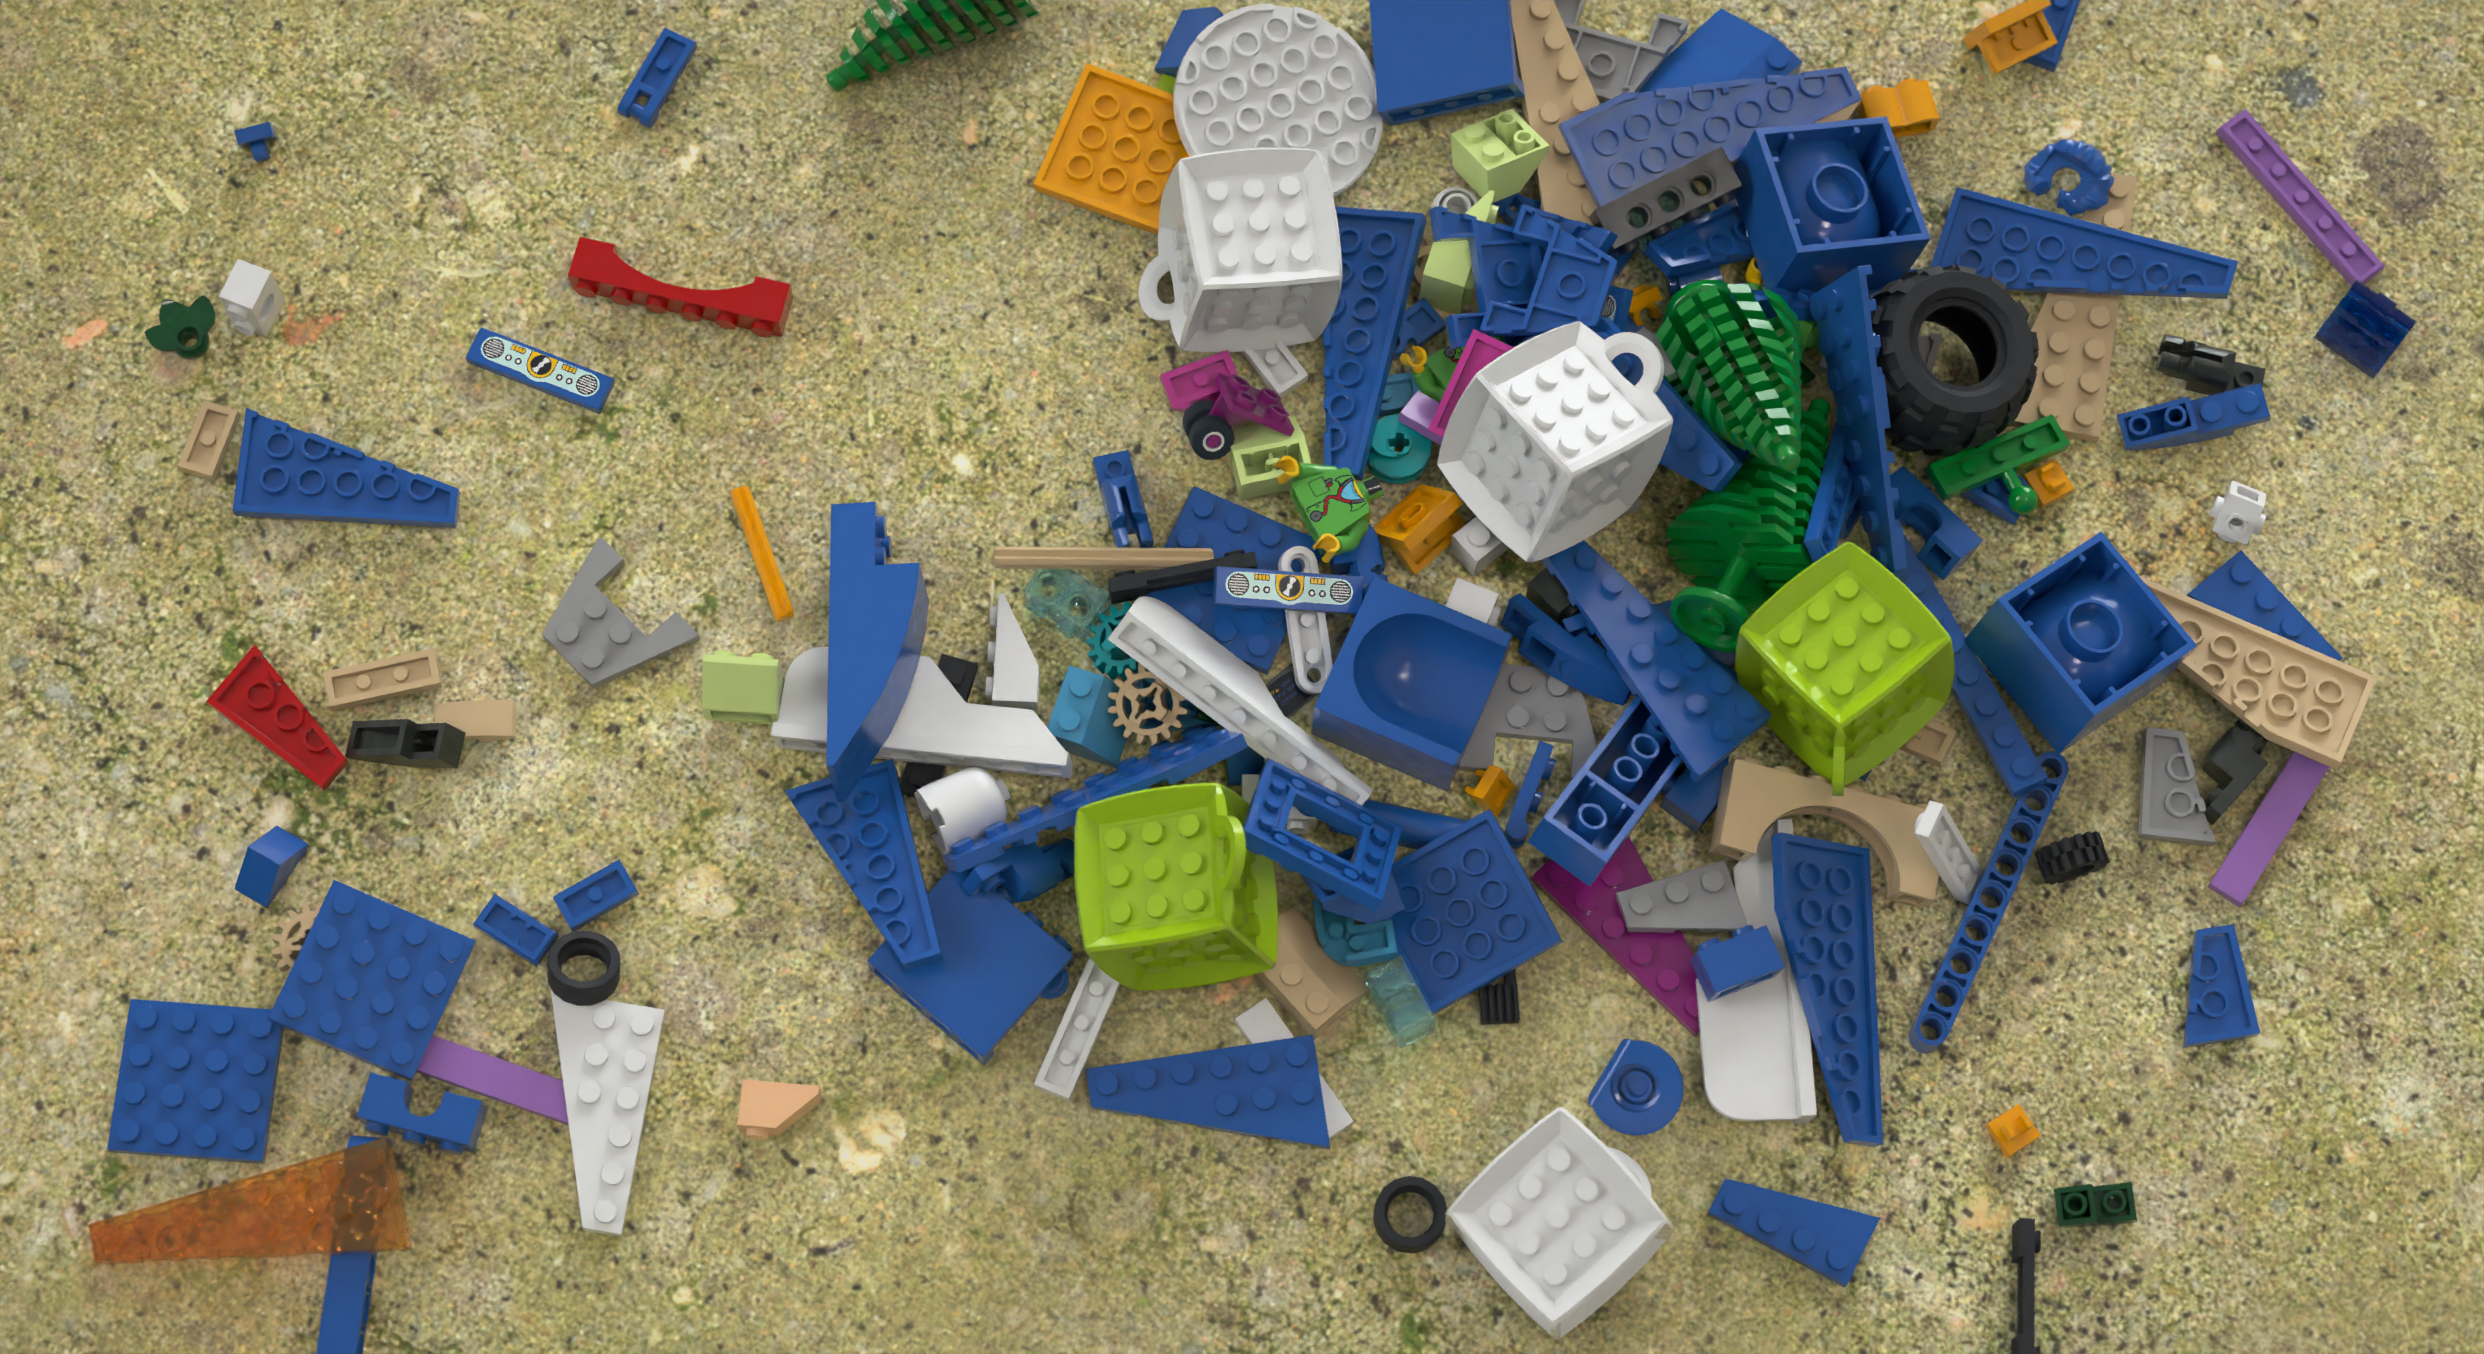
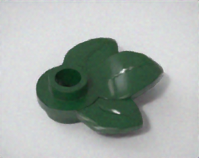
[145,295,216,359]

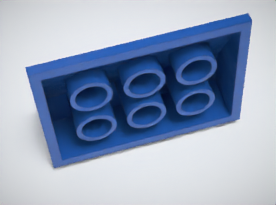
[1638,8,1802,93]

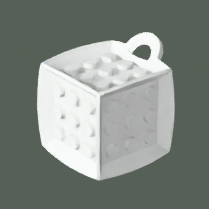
[1139,148,1343,352]
[1437,321,1673,563]
[1445,1107,1673,1340]

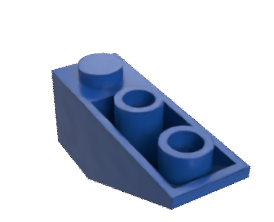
[1661,756,1729,834]

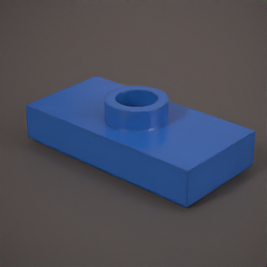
[473,894,559,967]

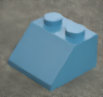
[1047,665,1132,768]

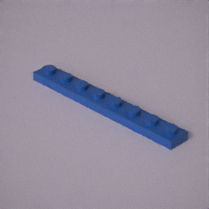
[1895,535,2048,798]

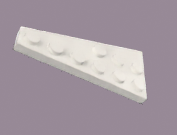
[551,991,665,1237]

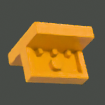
[1962,0,2058,76]
[1373,484,1466,575]

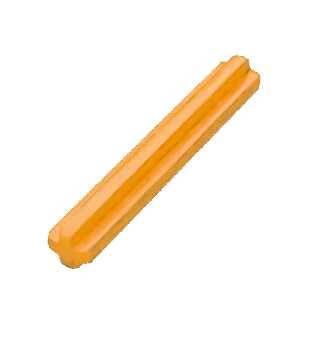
[730,485,794,622]

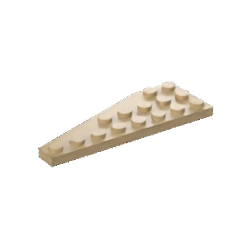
[2138,575,2377,770]

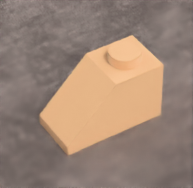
[737,1079,822,1141]

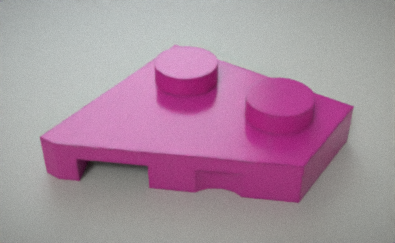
[1159,350,1238,412]

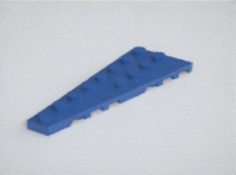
[1931,187,2238,299]
[1323,207,1427,481]
[1810,265,1908,575]
[1541,540,1772,783]

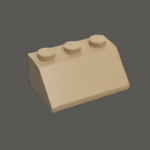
[1254,907,1370,1040]

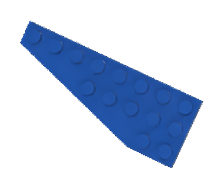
[942,724,1248,873]
[1771,833,1883,1147]

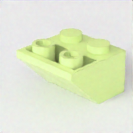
[1451,109,1550,202]
[1229,416,1311,500]
[702,650,784,725]

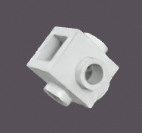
[2209,480,2266,544]

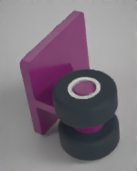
[1182,373,1295,460]

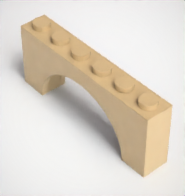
[1709,757,1939,908]

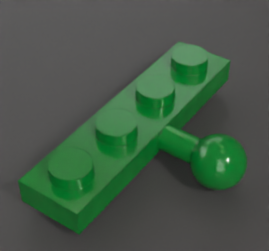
[1925,414,2070,515]

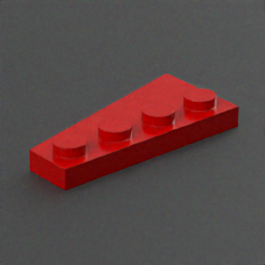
[206,645,349,791]

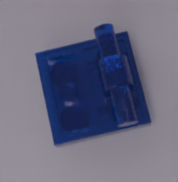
[2314,280,2417,379]

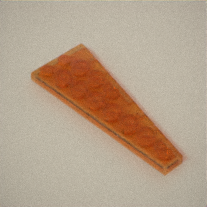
[88,1137,412,1264]

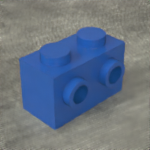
[1690,925,1785,1002]

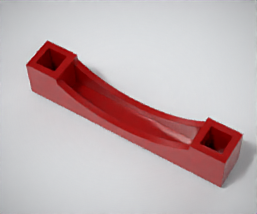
[568,236,793,338]

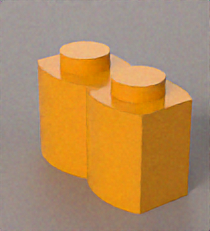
[1857,78,1940,139]

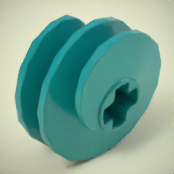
[1366,414,1431,484]

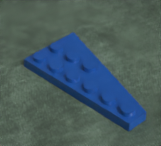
[785,759,944,970]
[1086,1035,1330,1150]

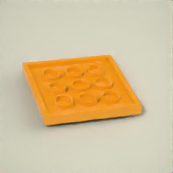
[1033,63,1190,235]

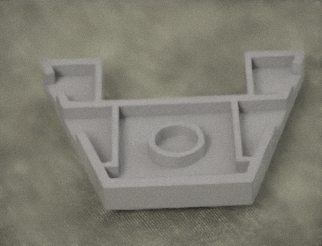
[1555,0,1688,103]
[542,537,700,689]
[1458,664,1597,781]

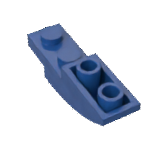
[2117,383,2270,450]
[1500,593,1632,706]

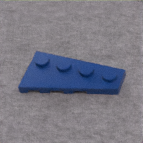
[1644,200,1755,277]
[2187,550,2343,661]
[1706,1178,1880,1288]

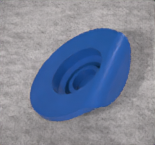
[1588,1039,1684,1135]

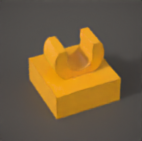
[1628,283,1662,327]
[2023,459,2074,509]
[1464,764,1516,818]
[1985,1104,2041,1158]

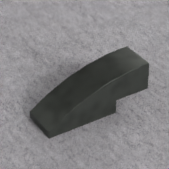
[345,719,466,768]

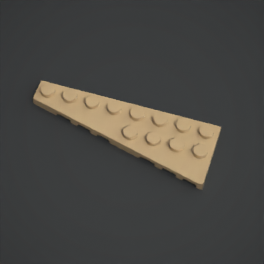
[1510,0,1639,226]
[2009,172,2137,443]

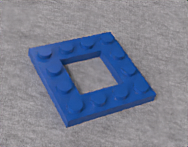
[1242,758,1403,912]

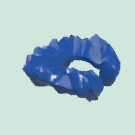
[2024,139,2114,216]

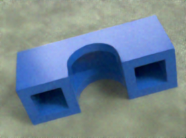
[1890,466,1983,580]
[357,1073,488,1155]

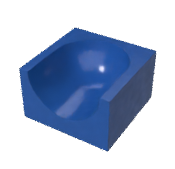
[1733,116,1930,292]
[1964,532,2197,754]
[1311,577,1512,792]

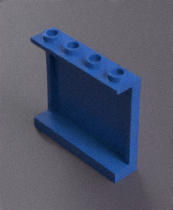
[1369,0,1525,126]
[867,866,1074,1066]

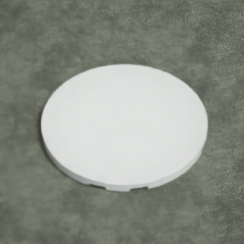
[1173,4,1383,198]

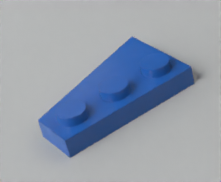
[2183,924,2260,1048]

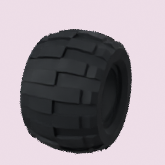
[1871,265,2039,456]

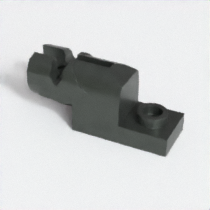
[2155,334,2266,396]
[2203,718,2269,825]

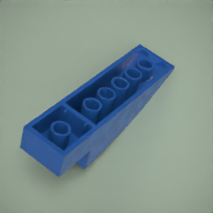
[826,502,929,802]
[1528,642,1739,886]

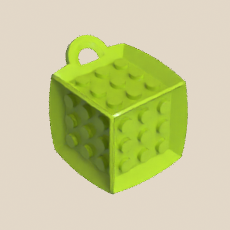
[1735,542,1955,796]
[1074,783,1278,991]

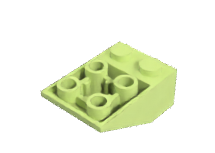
[1419,190,1499,314]

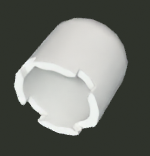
[914,767,1010,855]

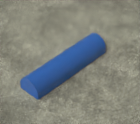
[1329,799,1469,850]

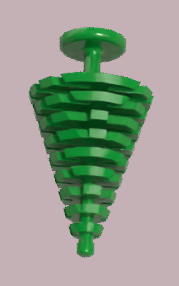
[826,0,1040,92]
[1656,280,1803,472]
[1665,398,1831,653]

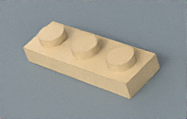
[323,648,443,711]

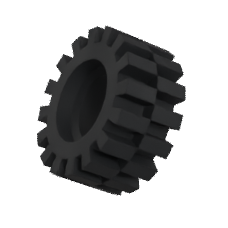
[2035,831,2110,884]

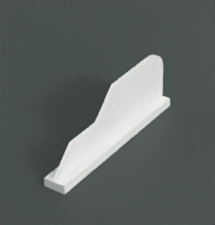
[1108,596,1373,805]
[771,647,1073,778]
[1696,819,1817,1124]

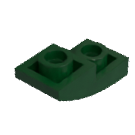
[2054,1182,2137,1228]

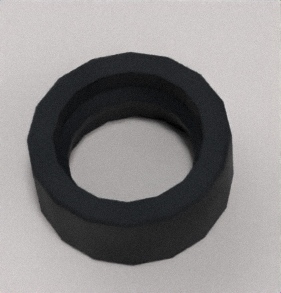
[547,931,620,1006]
[1373,1176,1448,1253]

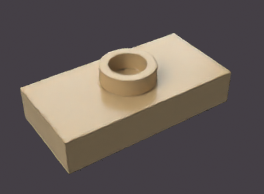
[177,400,241,481]

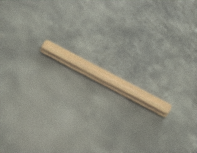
[993,547,1214,570]

